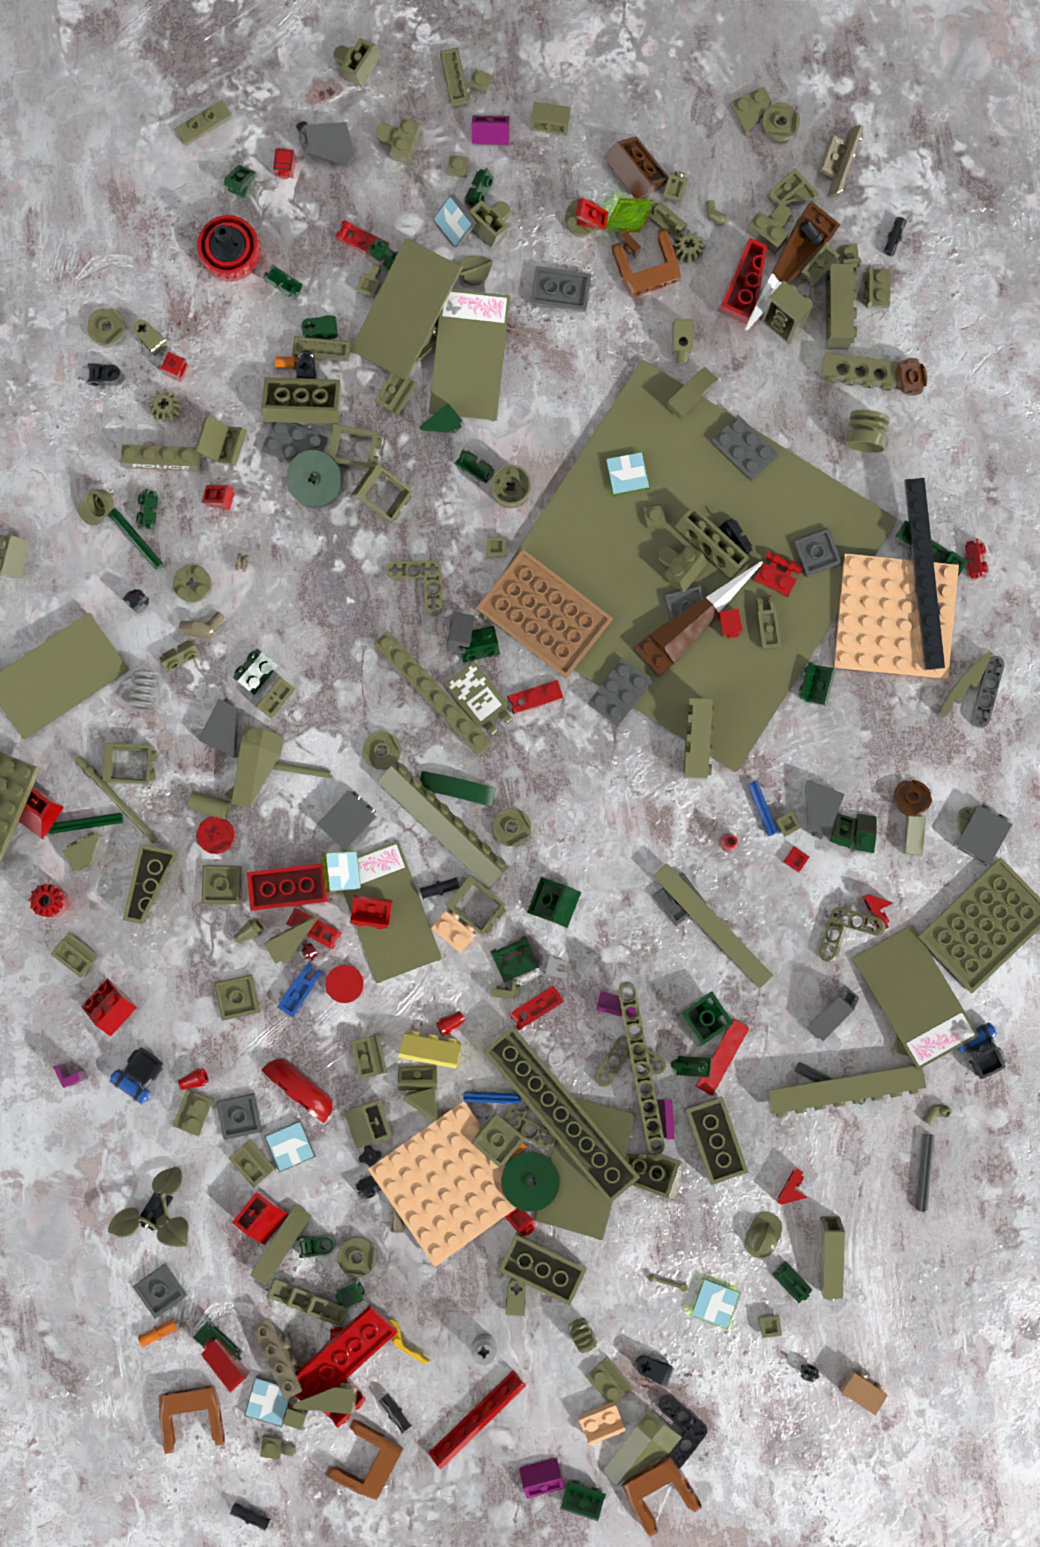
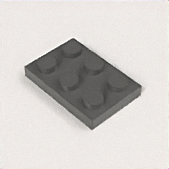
[530,266,591,312]
[711,414,779,482]
[261,422,328,464]
[587,658,652,727]

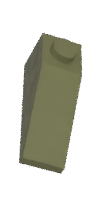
[264,913,319,964]
[293,1383,357,1414]

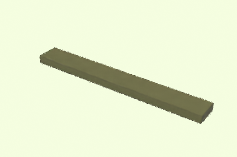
[653,863,773,989]

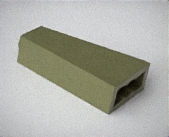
[820,1216,845,1301]

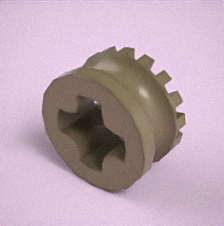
[235,553,249,572]

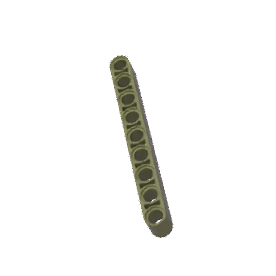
[618,981,665,1154]

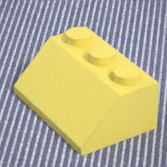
[398,1030,462,1068]

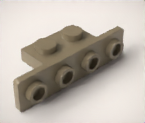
[818,125,863,197]
[252,1318,302,1399]

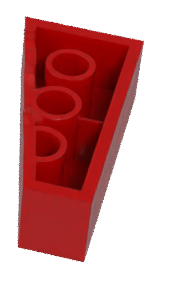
[717,238,767,324]

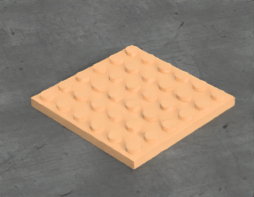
[833,554,959,679]
[368,1101,515,1267]

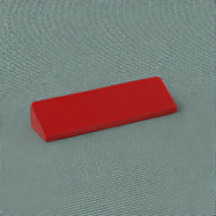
[695,1019,750,1096]

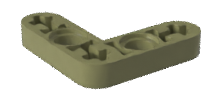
[386,560,442,616]
[819,907,886,963]
[595,1036,666,1087]
[504,1104,556,1149]

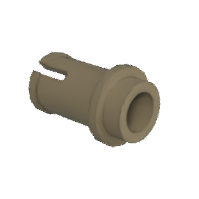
[390,1208,403,1233]

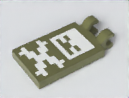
[444,661,513,736]

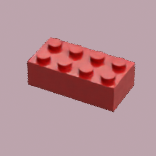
[246,863,330,912]

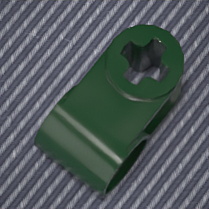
[301,315,338,339]
[297,1235,336,1258]

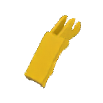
[388,1319,432,1365]

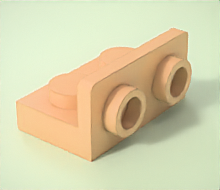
[431,910,475,953]
[578,1401,625,1445]

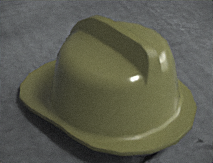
[78,489,114,525]
[745,1212,782,1258]

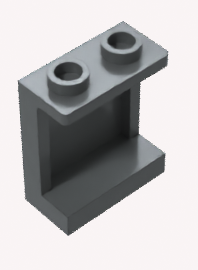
[317,791,378,852]
[953,804,1013,865]

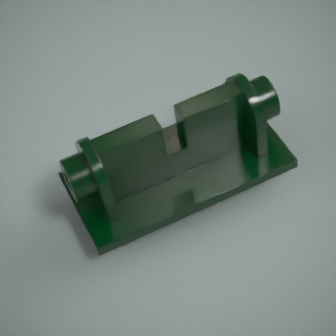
[464,168,494,206]
[367,237,398,270]
[263,264,303,300]
[454,450,495,484]
[136,489,158,530]
[671,1056,712,1078]
[772,1261,813,1303]

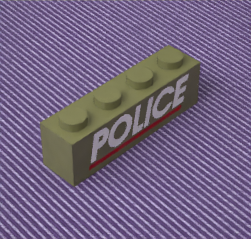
[121,444,201,471]

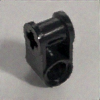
[296,350,317,379]
[86,363,124,386]
[635,1355,674,1387]

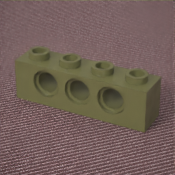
[820,352,900,391]
[675,506,750,579]

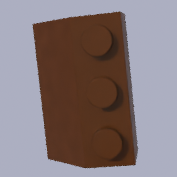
[604,136,669,200]

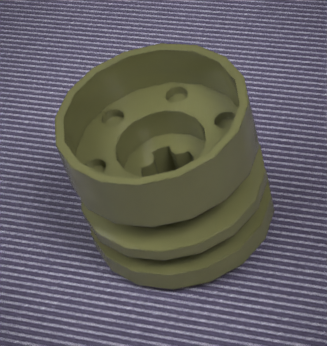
[845,410,890,453]
[491,464,531,509]

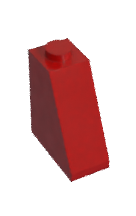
[200,1337,250,1393]

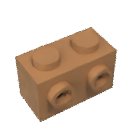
[839,1370,888,1415]

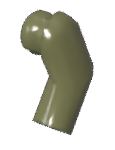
[705,200,727,225]
[923,1104,952,1126]

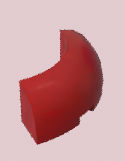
[261,1058,333,1123]

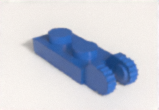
[277,963,322,1018]

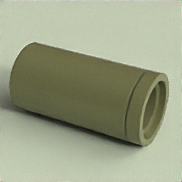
[188,791,231,820]

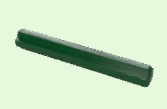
[109,508,163,569]
[48,813,123,834]

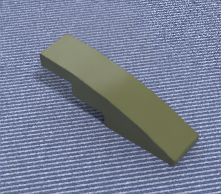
[937,651,993,718]
[250,1205,311,1286]
[266,1278,349,1327]

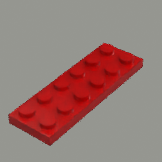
[294,1305,398,1401]

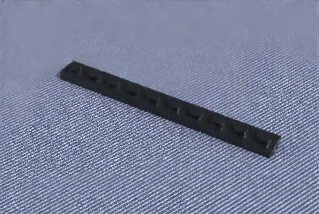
[904,477,945,670]

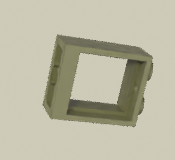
[328,424,382,472]
[351,463,413,522]
[103,743,157,786]
[446,876,507,935]

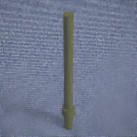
[74,756,158,844]

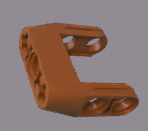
[611,228,681,297]
[159,1385,225,1454]
[325,1419,403,1500]
[622,1456,702,1537]

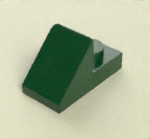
[223,165,256,198]
[830,813,856,848]

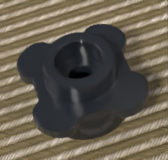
[359,1145,382,1167]
[800,1364,820,1382]

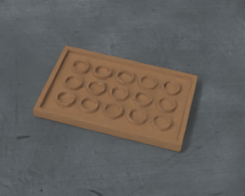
[476,549,613,679]

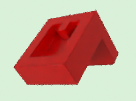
[505,1208,538,1236]

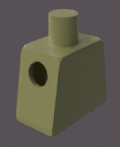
[672,319,694,364]

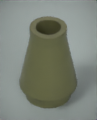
[234,918,264,945]

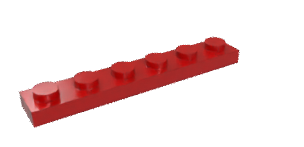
[428,1370,527,1469]

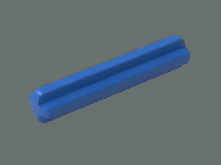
[748,781,777,836]
[463,1091,521,1104]

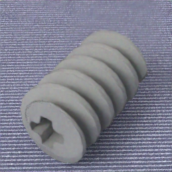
[127,670,158,712]
[471,1334,497,1365]

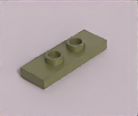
[440,48,469,106]
[175,100,232,146]
[292,336,351,362]

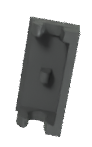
[446,611,474,653]

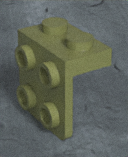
[195,416,247,466]

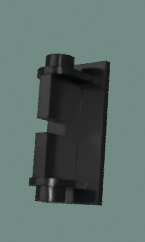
[718,518,753,554]
[355,1176,382,1199]
[139,1192,174,1231]

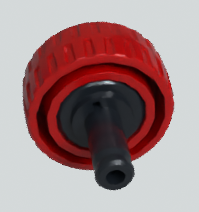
[197,215,261,282]

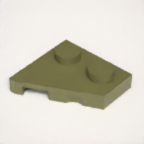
[730,86,772,136]
[767,168,819,206]

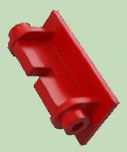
[965,538,988,579]

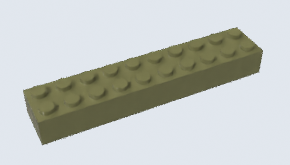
[483,1026,640,1203]

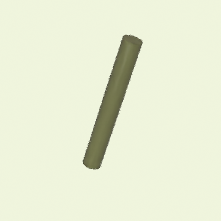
[273,762,331,778]

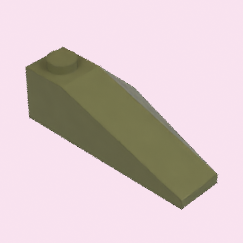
[231,725,284,808]
[625,1154,682,1199]
[602,1410,682,1486]

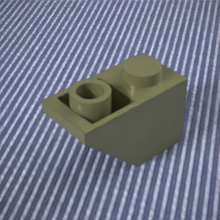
[63,832,102,872]

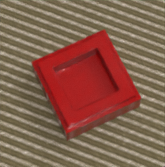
[783,846,809,873]

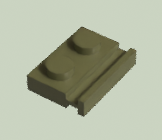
[374,373,417,416]
[51,932,99,978]
[351,1034,387,1079]
[173,1089,214,1136]
[228,1139,276,1188]
[586,1357,633,1404]

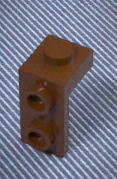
[619,214,650,258]

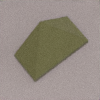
[402,1088,439,1121]

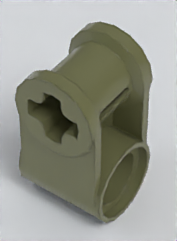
[133,320,169,356]
[505,1278,526,1316]

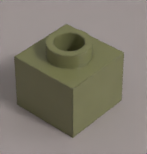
[283,1405,308,1430]

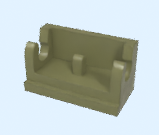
[530,102,571,135]
[799,244,840,287]
[256,677,295,719]

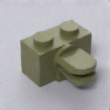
[334,38,381,87]
[376,117,421,165]
[469,200,510,248]
[746,205,791,254]
[658,544,707,592]

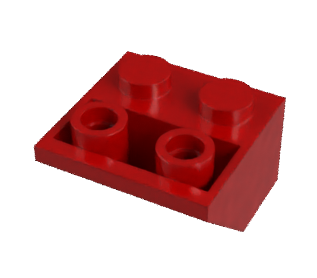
[19,786,64,839]
[81,978,137,1036]
[231,1189,289,1245]

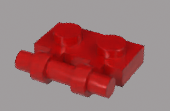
[754,551,802,597]

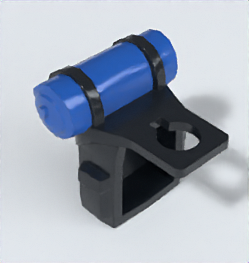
[956,1022,1006,1079]
[109,1047,164,1105]

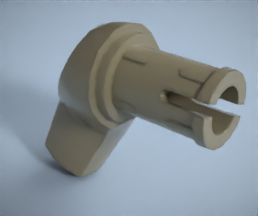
[178,611,227,639]

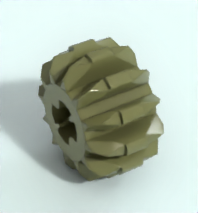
[673,230,705,264]
[148,390,181,422]
[568,1317,597,1354]

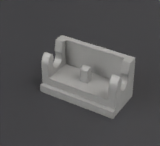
[545,955,567,979]

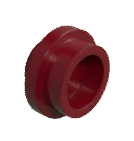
[301,943,317,962]

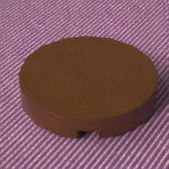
[896,358,927,396]
[893,780,932,817]

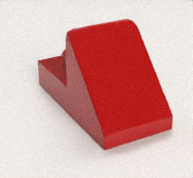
[575,198,609,230]
[201,485,234,510]
[862,894,893,929]
[776,1167,807,1205]

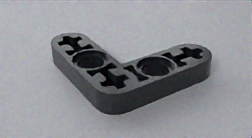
[658,1394,707,1468]

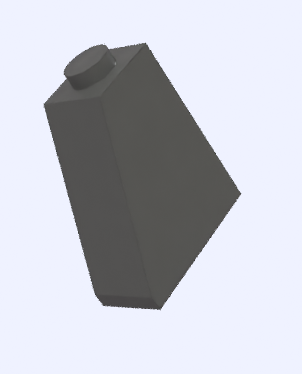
[298,122,355,166]
[198,698,238,758]
[805,780,845,840]
[809,985,859,1041]

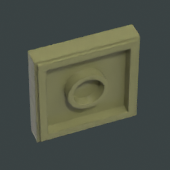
[202,865,242,905]
[214,974,261,1021]
[471,1113,526,1168]

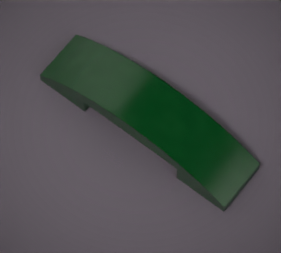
[895,520,968,577]
[420,771,496,807]

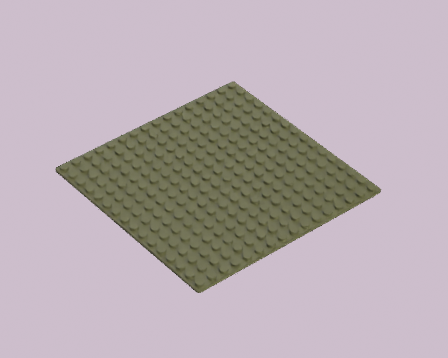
[498,360,897,772]

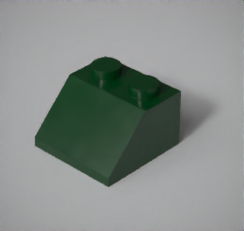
[527,877,581,928]
[676,991,734,1046]

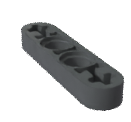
[971,656,1005,729]

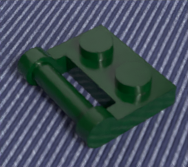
[490,935,539,983]

